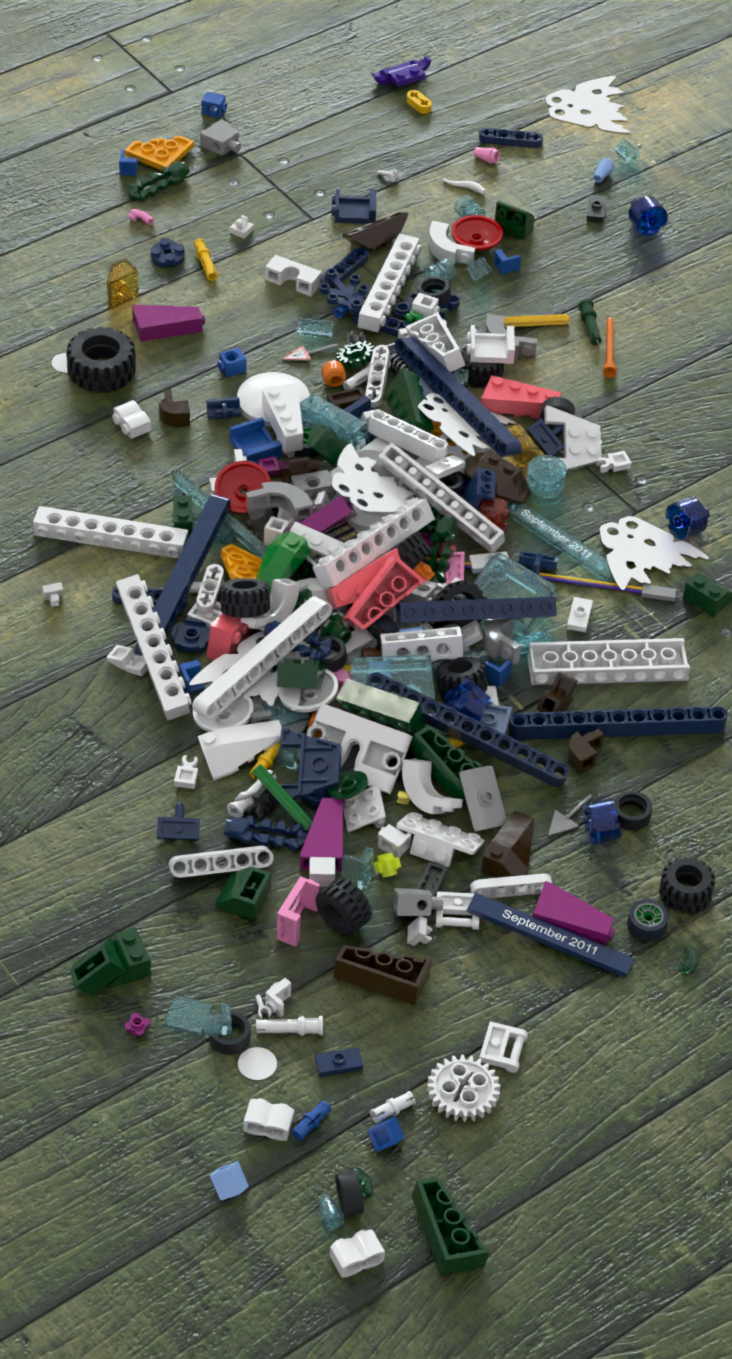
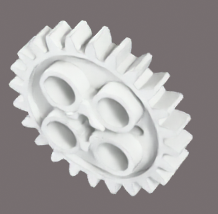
[427,1055,500,1122]

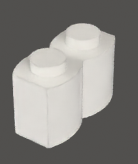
[112,400,151,439]
[243,1099,294,1141]
[330,1230,385,1278]

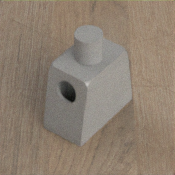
[200,119,241,155]
[393,888,443,916]

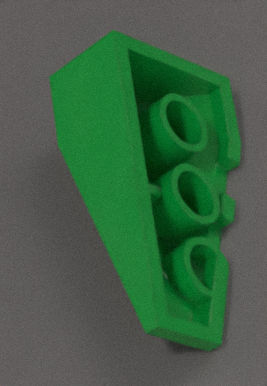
[256,531,310,594]

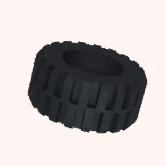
[66,327,136,393]

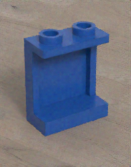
[230,417,282,464]

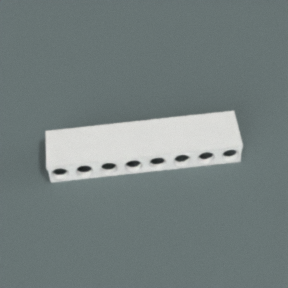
[527,638,690,685]

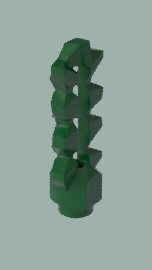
[129,161,190,201]
[424,517,457,584]
[292,588,352,644]

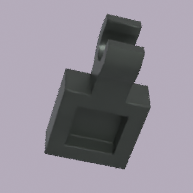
[247,785,276,818]

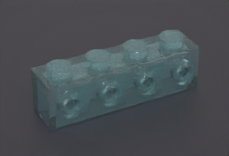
[300,394,368,447]

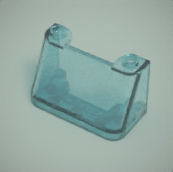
[464,553,556,639]

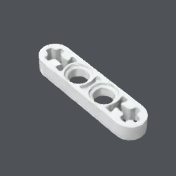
[365,345,390,408]
[470,874,552,899]

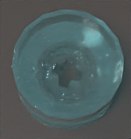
[526,455,567,505]

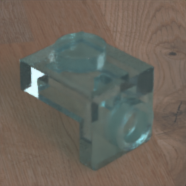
[613,138,643,163]

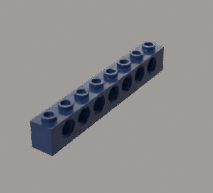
[396,596,557,623]

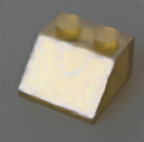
[107,258,139,310]
[506,424,548,467]

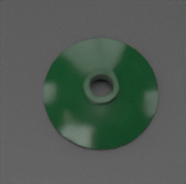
[328,771,368,800]

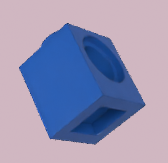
[201,91,228,118]
[217,347,246,377]

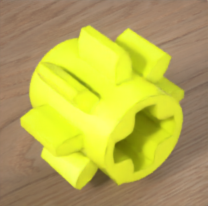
[373,853,401,877]

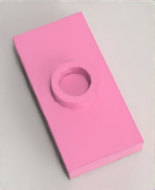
[445,552,465,585]

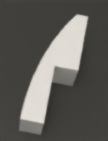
[106,645,148,676]

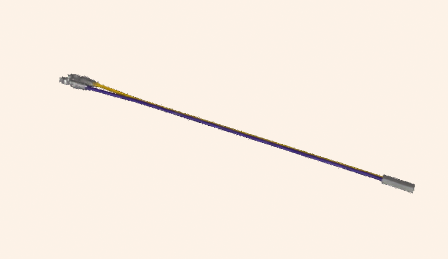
[263,543,676,602]

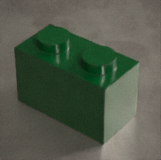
[173,495,193,538]

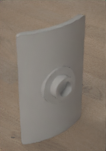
[459,766,507,832]

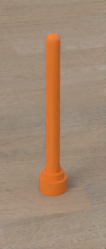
[603,317,617,378]

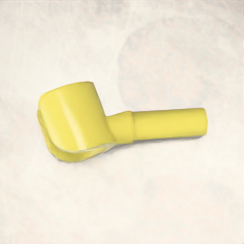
[397,791,410,805]

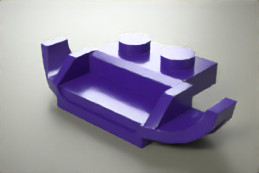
[372,56,431,87]

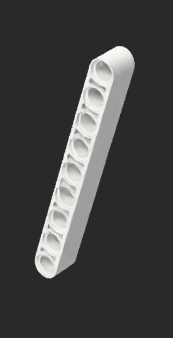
[192,596,332,719]

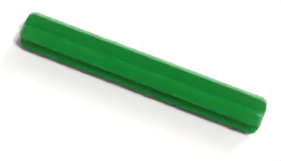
[253,764,313,831]

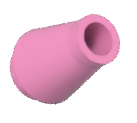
[474,147,500,164]

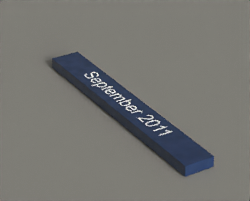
[467,892,634,978]

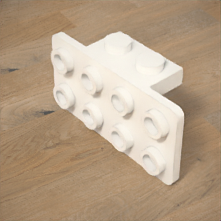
[396,812,485,867]

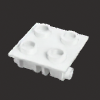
[343,784,386,833]

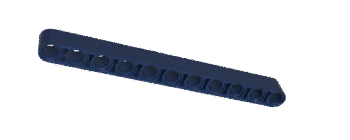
[395,337,522,457]
[135,494,231,656]
[366,672,569,787]
[508,706,728,740]

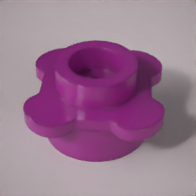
[124,1013,151,1036]

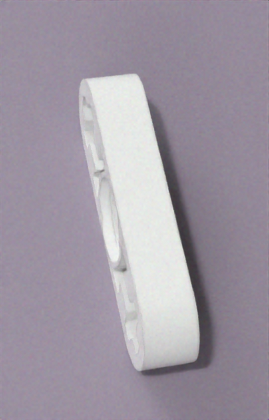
[196,564,224,613]

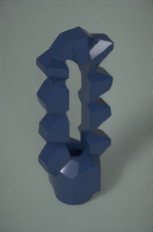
[264,620,333,660]
[224,816,308,851]

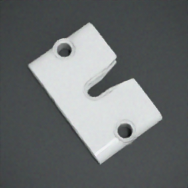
[299,703,413,795]

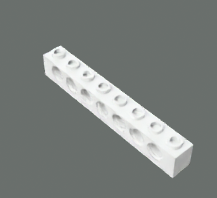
[358,233,421,332]
[379,442,505,553]
[312,498,435,588]
[33,506,188,559]
[116,574,192,721]

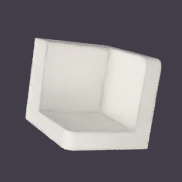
[309,857,335,887]

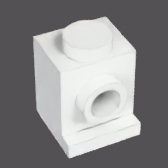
[412,293,440,318]
[378,824,411,858]

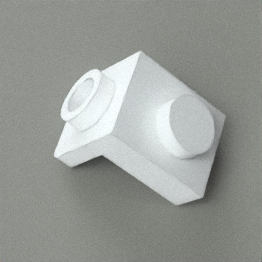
[265,978,291,1017]

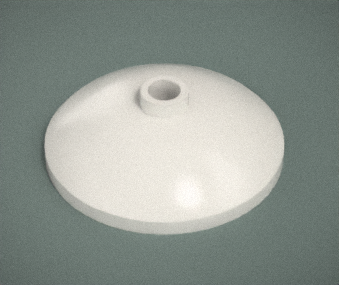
[278,669,338,712]
[193,692,254,732]

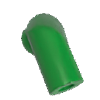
[405,311,424,323]

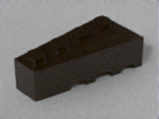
[333,945,432,1005]

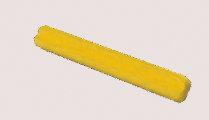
[504,314,570,327]

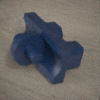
[206,397,240,419]

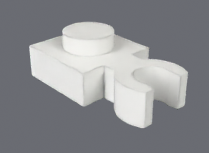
[596,451,632,473]
[174,755,198,789]

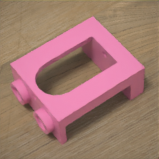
[277,876,320,947]

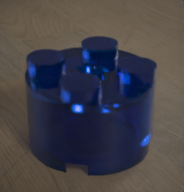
[628,196,668,236]
[665,496,710,539]
[445,678,491,721]
[583,798,621,845]

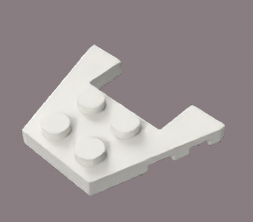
[544,406,601,476]

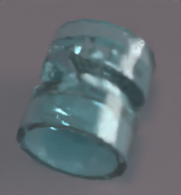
[454,195,485,218]
[423,258,456,281]

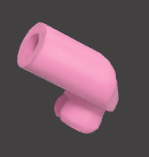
[128,209,154,225]

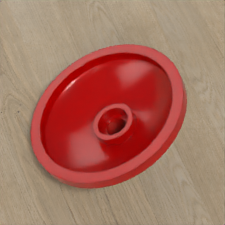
[451,215,503,251]
[214,461,271,514]

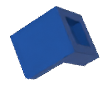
[119,150,138,176]
[494,250,521,275]
[179,660,205,694]
[485,660,512,688]
[367,1116,404,1152]

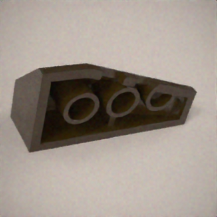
[481,811,534,887]

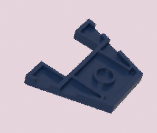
[275,728,342,804]

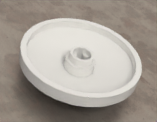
[237,372,310,427]

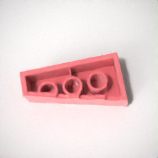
[481,375,561,419]
[325,548,400,609]
[342,556,425,631]
[206,613,253,660]

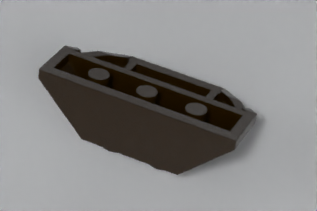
[342,212,408,251]
[463,450,531,505]
[278,457,324,484]

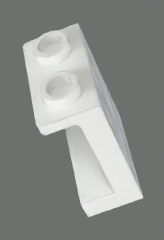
[467,325,515,364]

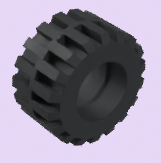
[459,346,504,388]
[391,532,432,569]
[220,578,270,618]
[436,580,487,628]
[435,656,488,702]
[659,856,715,914]
[315,878,372,937]

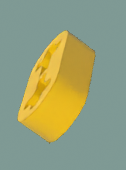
[406,90,432,114]

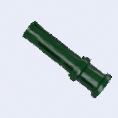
[578,299,602,345]

